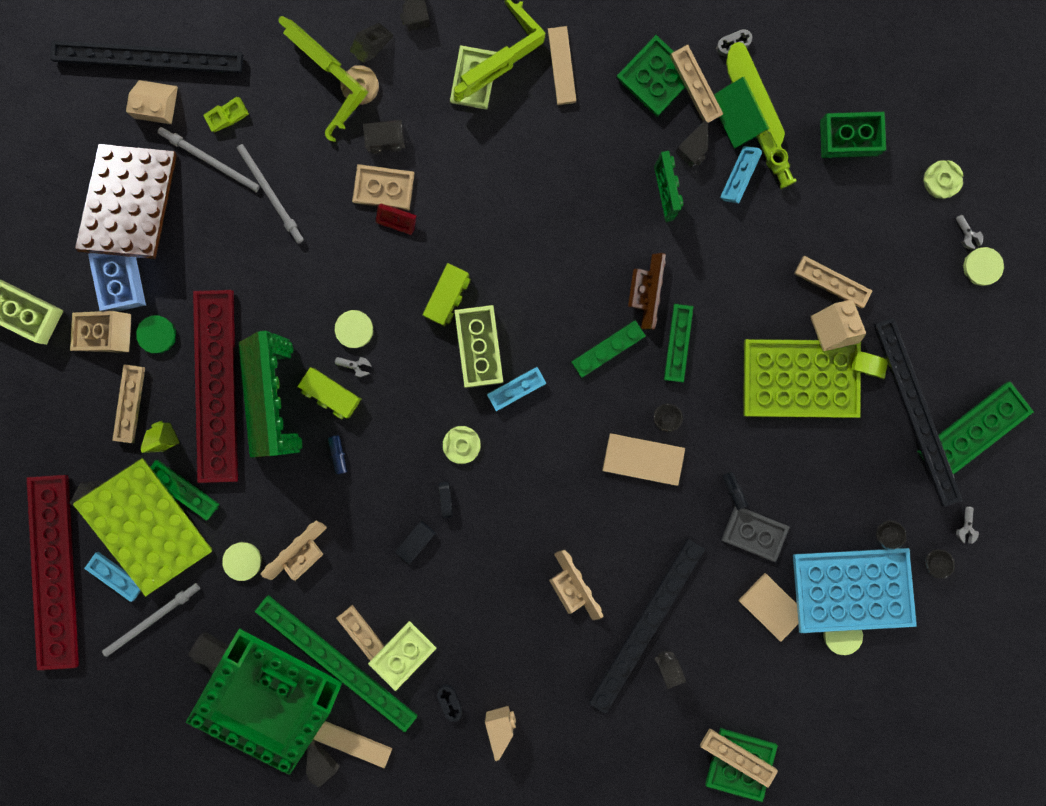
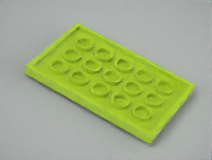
[744,339,861,418]
[73,458,212,596]

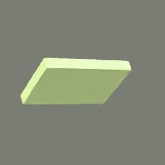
[450,45,497,110]
[368,621,436,691]

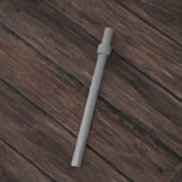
[158,127,260,192]
[237,144,304,243]
[102,583,200,657]

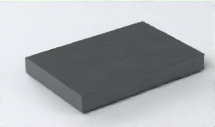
[721,506,790,562]

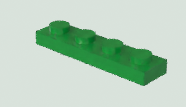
[664,304,693,383]
[571,320,645,378]
[150,460,220,521]

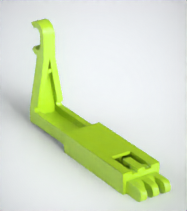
[453,0,546,102]
[279,16,369,142]

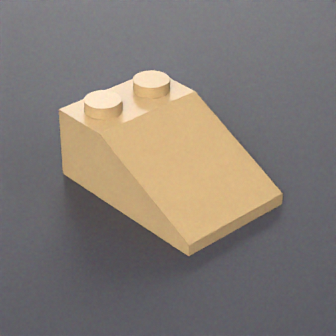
[70,311,131,352]

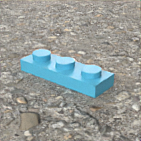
[720,146,762,204]
[487,367,546,411]
[84,552,141,602]

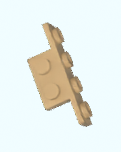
[260,521,327,581]
[549,550,604,620]

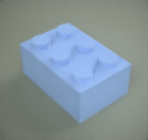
[88,253,146,312]

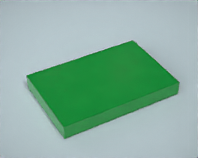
[714,77,770,148]

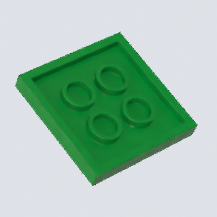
[616,35,686,117]
[654,151,683,222]
[705,728,778,802]

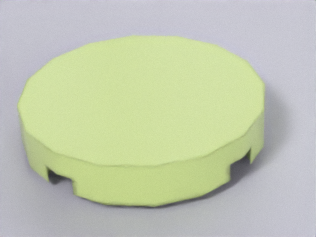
[924,160,963,199]
[963,247,1004,286]
[335,310,373,348]
[443,426,481,464]
[222,542,262,581]
[823,630,863,655]

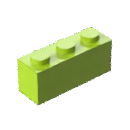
[423,263,471,327]
[298,367,361,419]

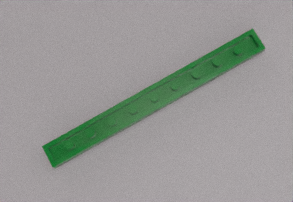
[255,595,418,732]

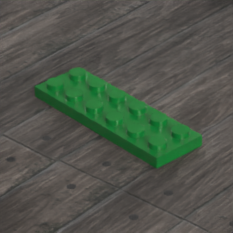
[917,382,1034,474]

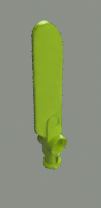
[726,42,797,189]

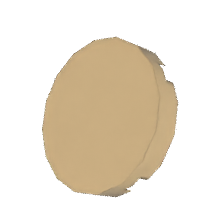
[341,66,379,105]

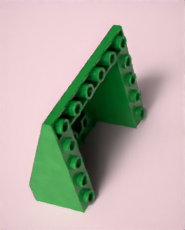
[239,331,302,458]
[186,629,342,775]

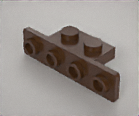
[628,253,666,330]

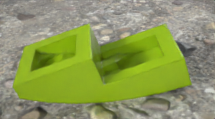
[203,97,249,132]
[851,351,888,379]

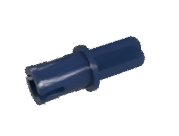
[328,436,348,474]

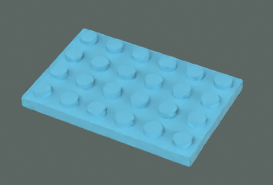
[793,548,917,633]

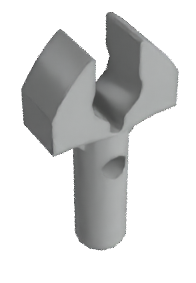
[956,215,983,250]
[335,357,372,377]
[956,507,979,544]

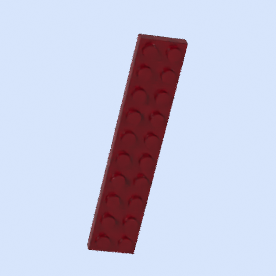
[193,290,238,483]
[27,475,79,670]

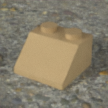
[126,80,178,124]
[810,299,866,351]
[485,706,516,761]

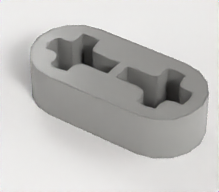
[716,29,752,57]

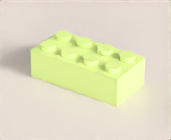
[0,280,64,345]
[455,305,504,388]

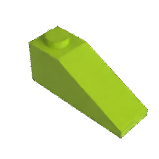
[141,421,179,453]

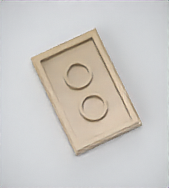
[352,164,415,211]
[738,573,798,642]

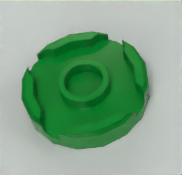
[136,316,176,354]

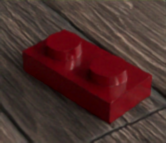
[375,203,417,235]

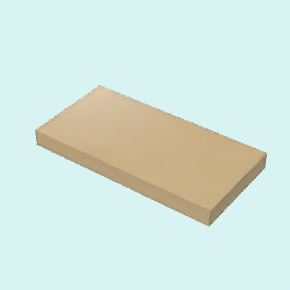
[602,433,685,486]

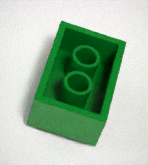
[820,112,886,158]

